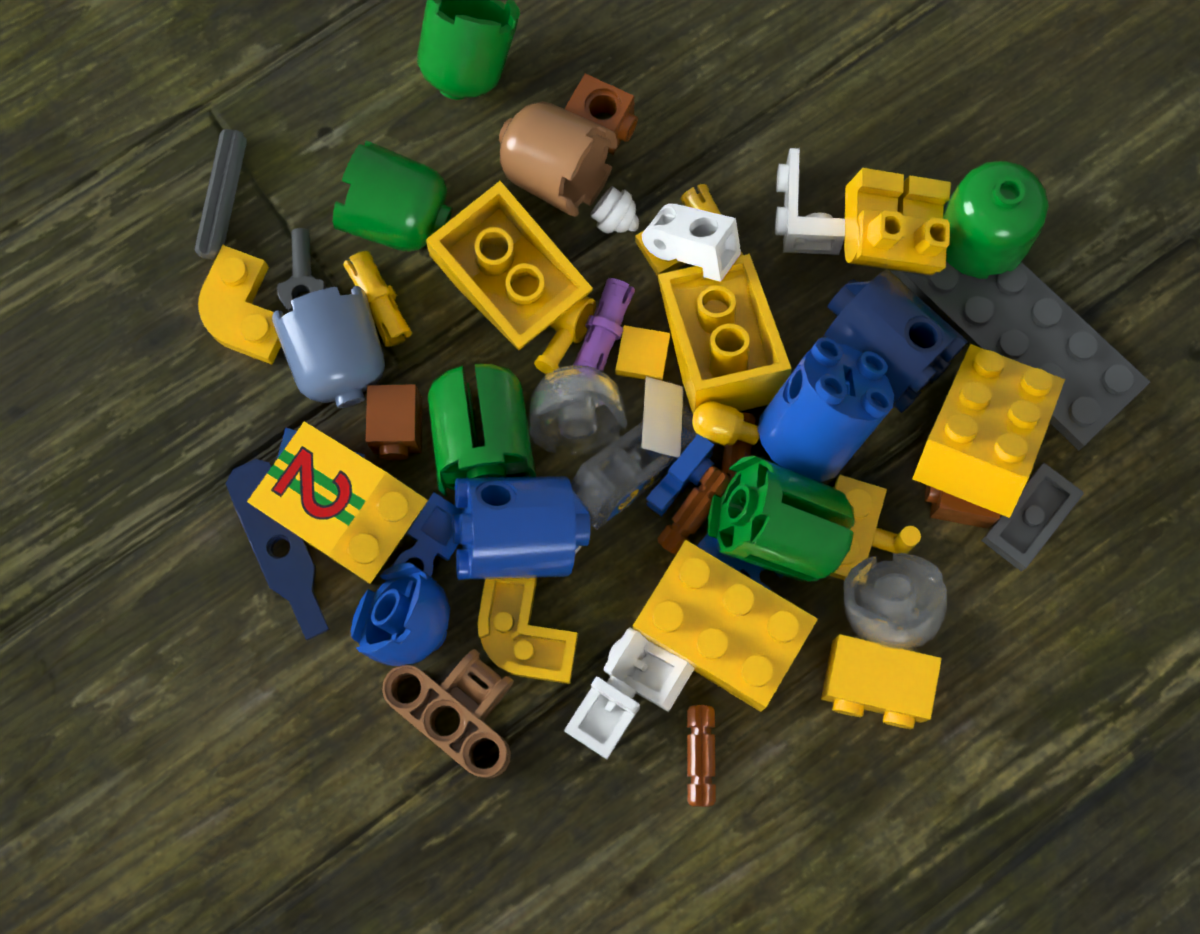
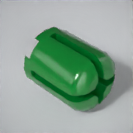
[428,363,536,497]
[708,455,855,582]

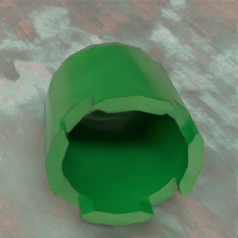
[417,0,520,100]
[332,140,453,252]
[943,160,1049,279]

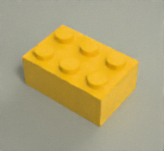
[912,344,1065,518]
[633,540,818,712]

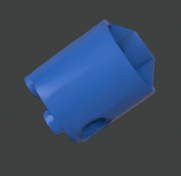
[757,337,894,482]
[452,476,591,580]

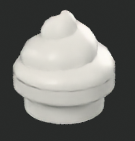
[590,186,639,233]

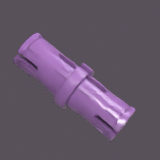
[573,278,635,377]

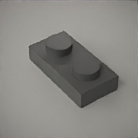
[981,463,1084,571]

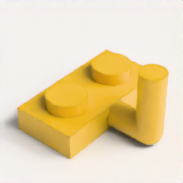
[829,475,921,585]

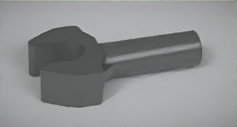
[277,228,327,312]

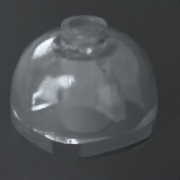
[528,365,627,456]
[844,553,947,651]

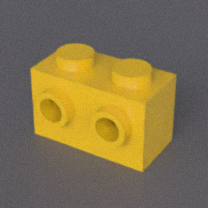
[821,634,942,729]

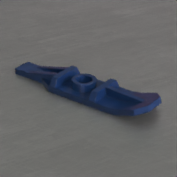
[226,459,330,640]

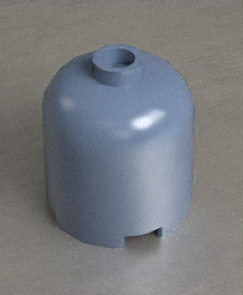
[272,286,385,408]

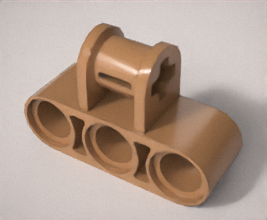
[382,649,514,779]

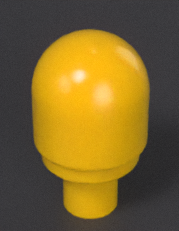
[692,401,759,445]

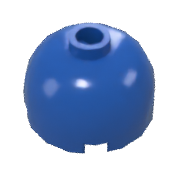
[351,563,450,667]

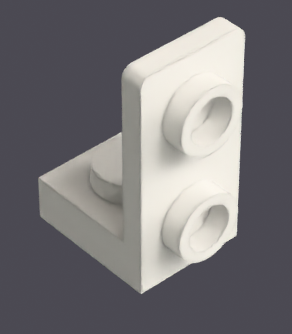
[775,148,845,255]

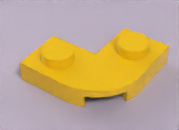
[198,245,281,365]
[478,577,578,684]

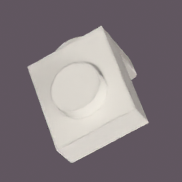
[604,627,695,712]
[564,675,640,760]

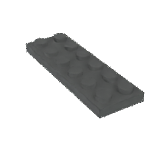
[889,196,1150,451]

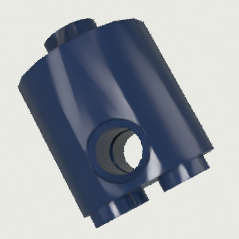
[823,270,968,413]

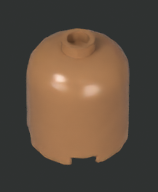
[499,101,617,217]

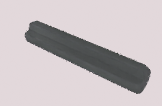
[194,129,247,260]

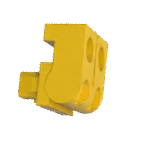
[844,168,951,276]

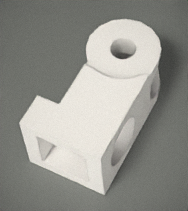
[642,203,741,282]

